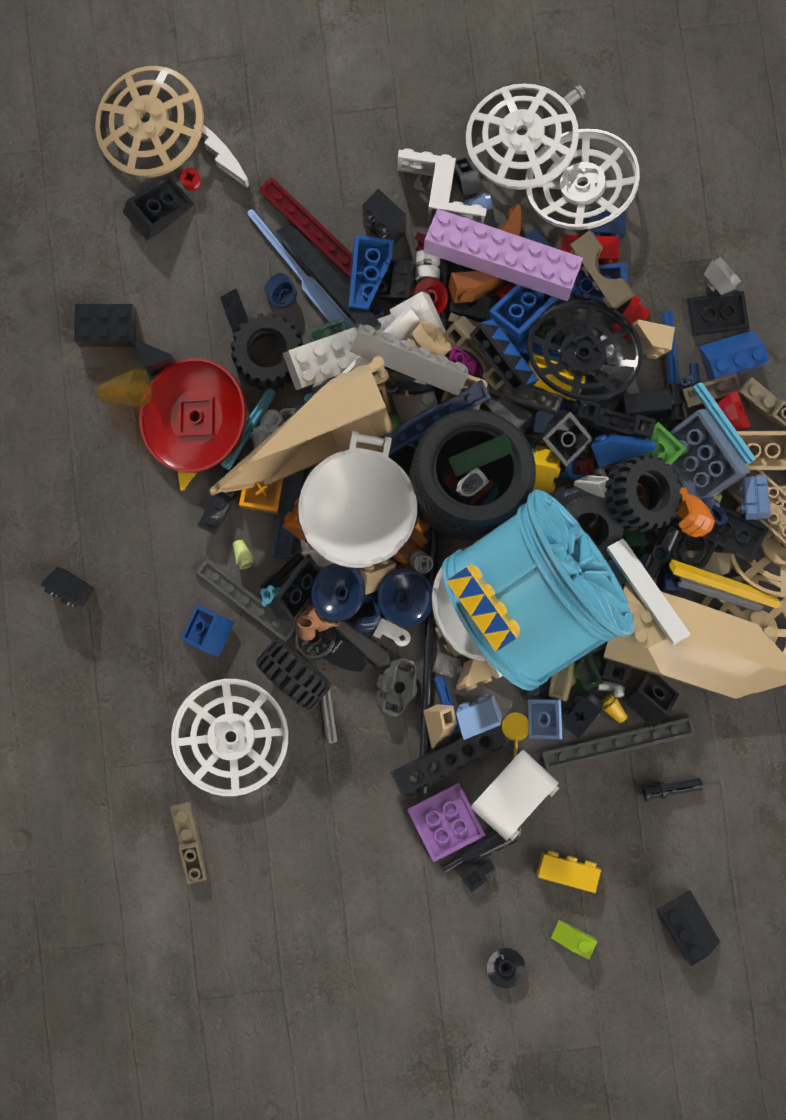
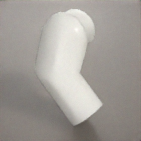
[597,681,625,697]

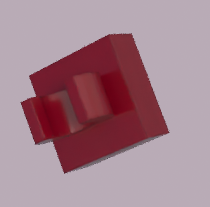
[414,232,426,251]

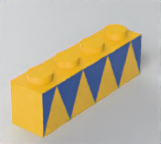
[446,563,521,652]

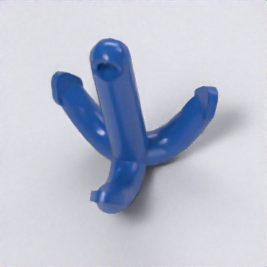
[559,457,588,480]

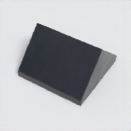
[135,340,176,376]

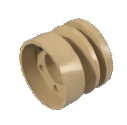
[406,321,451,356]

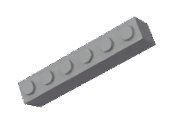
[350,324,468,396]

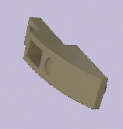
[738,377,786,431]
[170,802,207,884]

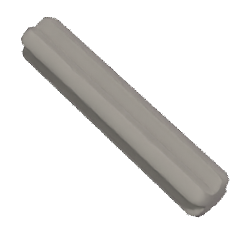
[321,690,337,743]

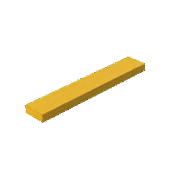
[669,559,781,609]

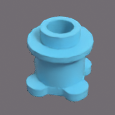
[261,586,281,607]

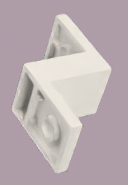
[398,149,487,224]

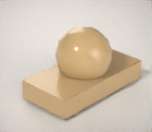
[548,663,576,701]

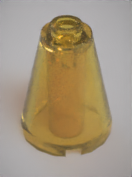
[96,368,152,407]

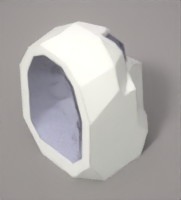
[457,467,489,497]

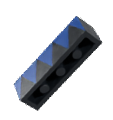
[469,319,539,396]

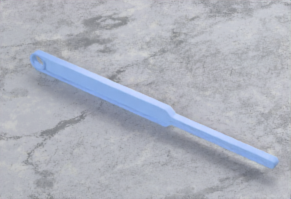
[248,210,399,393]

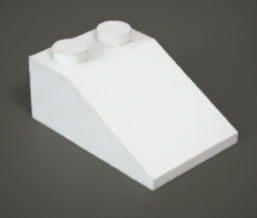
[390,292,452,346]

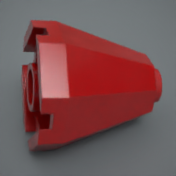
[717,391,751,431]

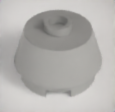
[703,257,741,295]

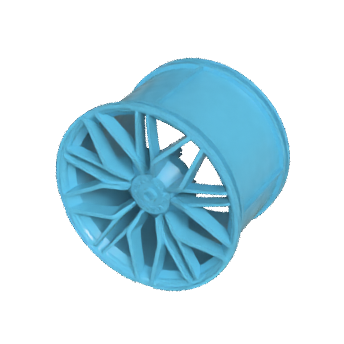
[442,489,635,690]

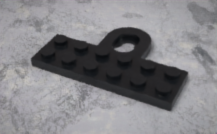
[669,505,769,569]

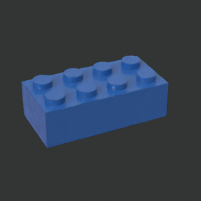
[487,284,562,346]

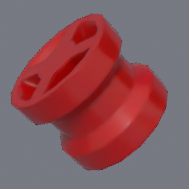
[180,168,201,191]

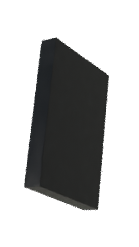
[687,291,750,336]

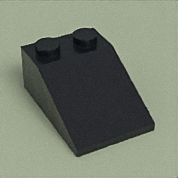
[123,175,194,240]

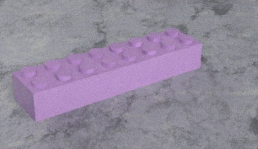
[423,209,583,301]

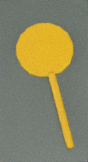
[501,712,529,758]

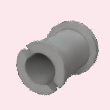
[562,85,586,106]

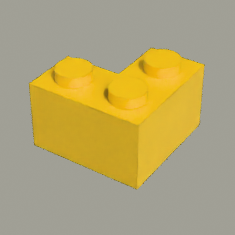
[532,444,561,495]

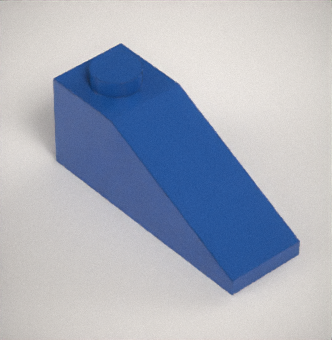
[592,434,656,467]

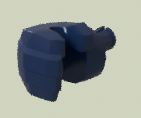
[346,592,381,633]

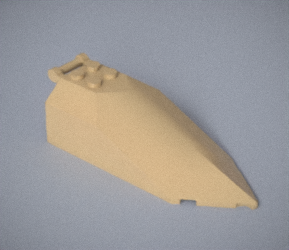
[209,356,394,495]
[603,582,786,699]

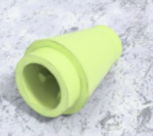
[233,540,254,570]

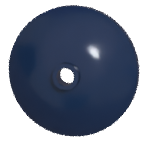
[311,563,365,621]
[377,569,433,627]

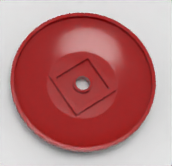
[139,358,247,473]

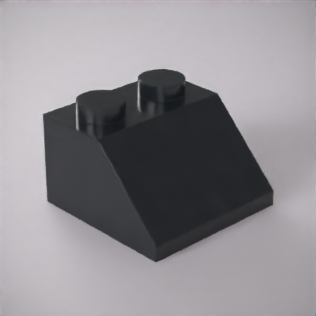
[624,672,680,728]

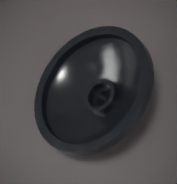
[384,367,435,395]

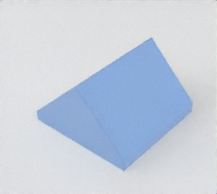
[528,699,562,739]

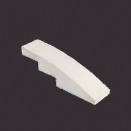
[194,125,249,187]

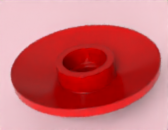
[414,278,448,314]

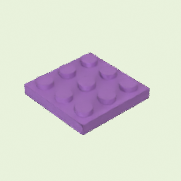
[407,782,486,862]

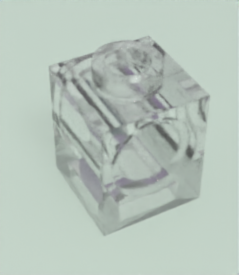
[433,653,463,678]

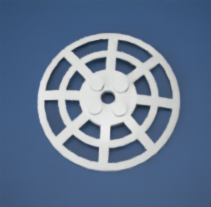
[466,83,579,190]
[525,129,640,230]
[171,679,288,796]

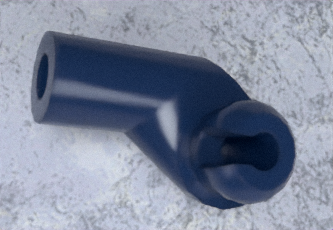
[680,363,699,389]

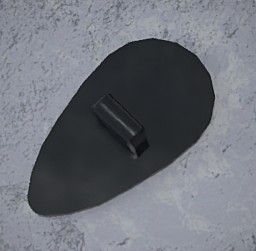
[309,627,364,672]

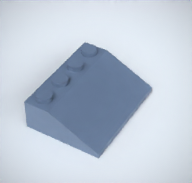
[669,409,750,499]

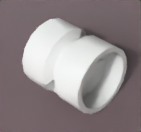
[415,250,441,282]

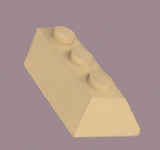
[737,431,786,470]

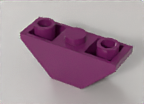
[448,346,486,381]

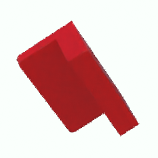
[611,295,651,342]

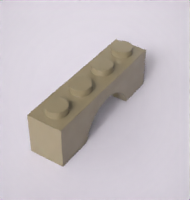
[570,230,635,309]
[443,316,504,390]

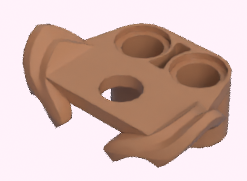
[292,599,340,641]

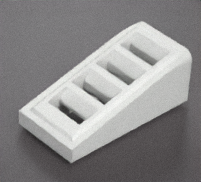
[574,475,609,498]

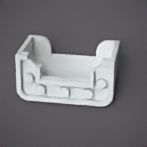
[471,750,559,841]

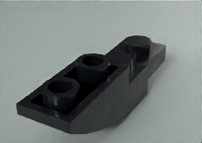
[198,459,241,535]

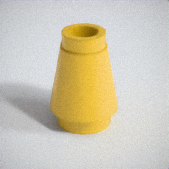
[602,694,628,724]

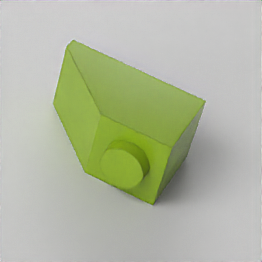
[551,920,598,959]

